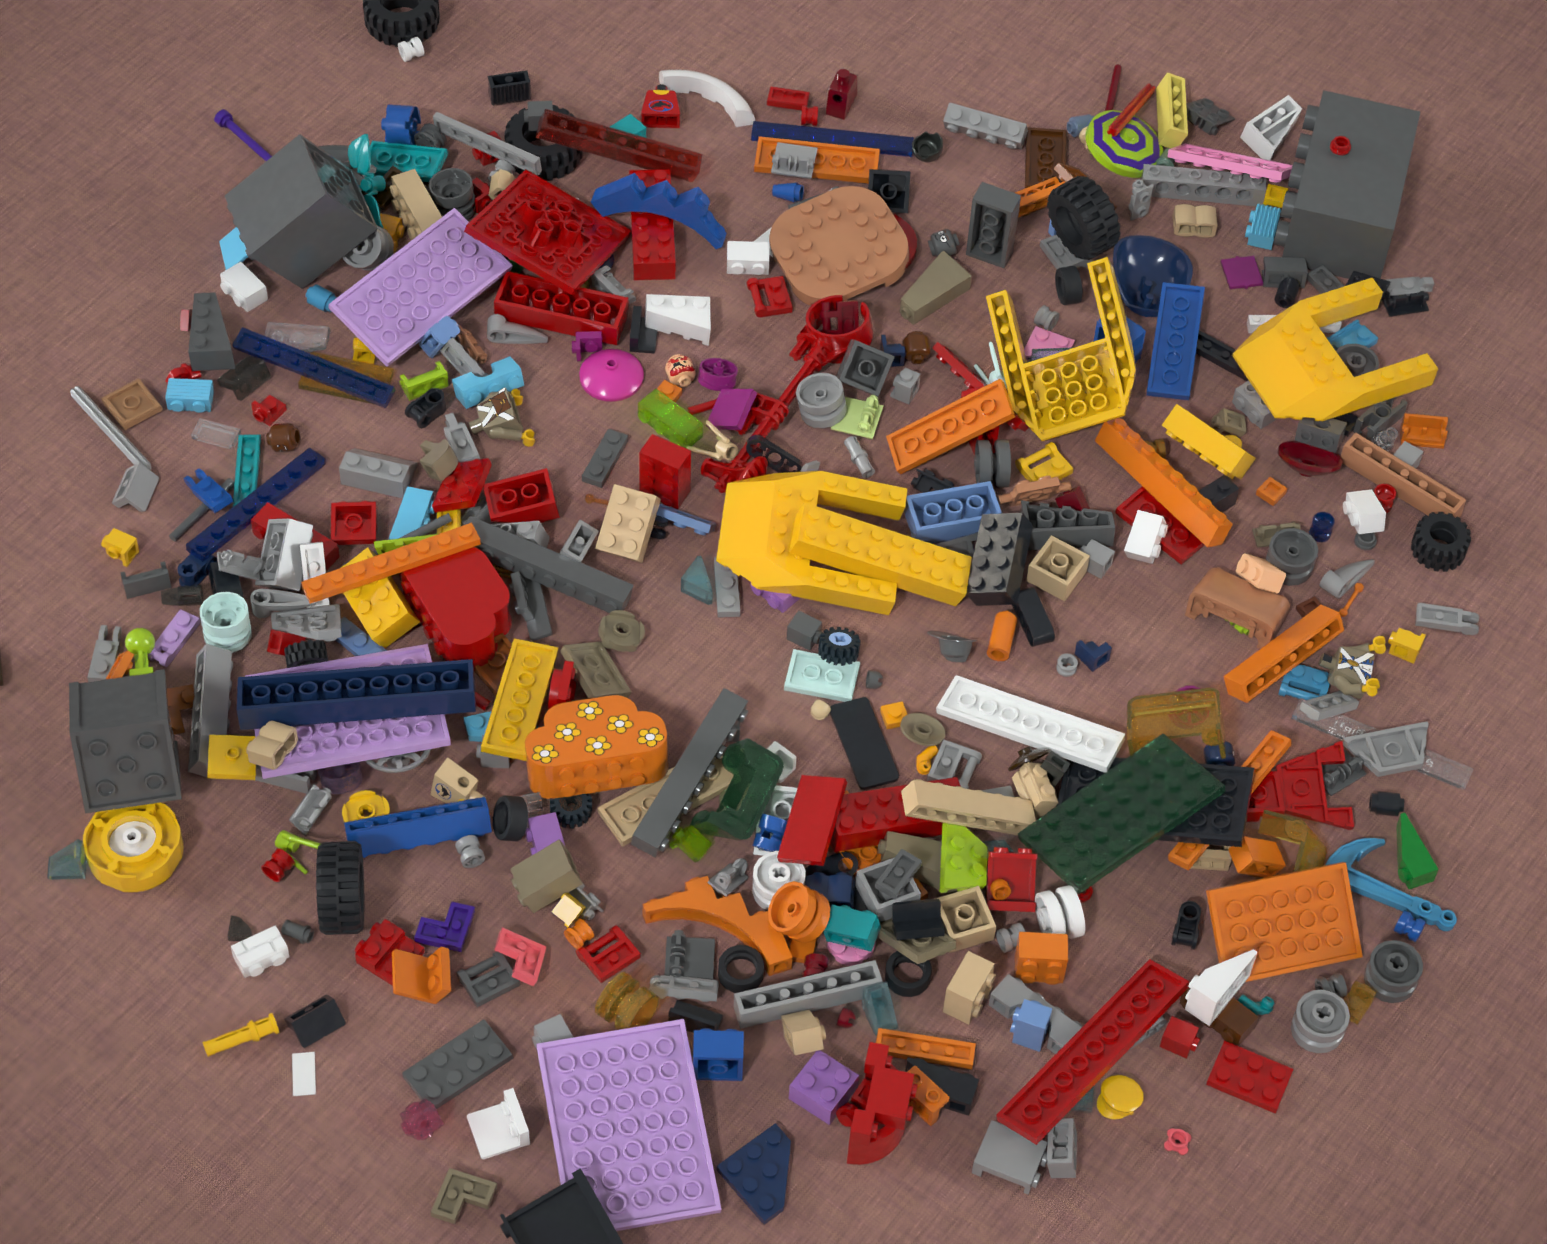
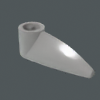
[487,314,548,344]
[1319,559,1375,599]
[250,589,316,618]

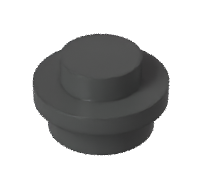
[1354,532,1377,550]

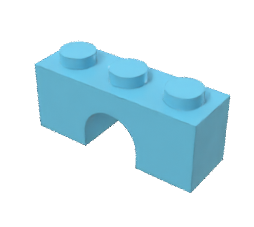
[452,356,524,409]

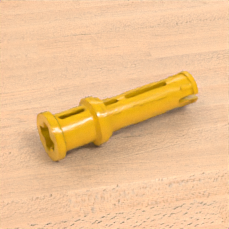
[202,1013,280,1057]

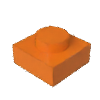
[653,380,682,408]
[1256,477,1287,506]

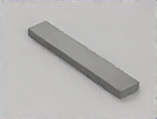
[433,112,542,176]

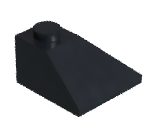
[868,169,911,213]

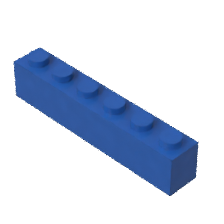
[344,797,492,858]

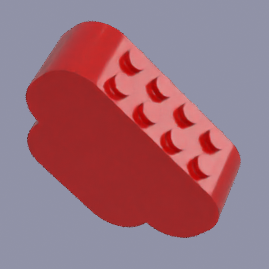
[401,547,512,671]

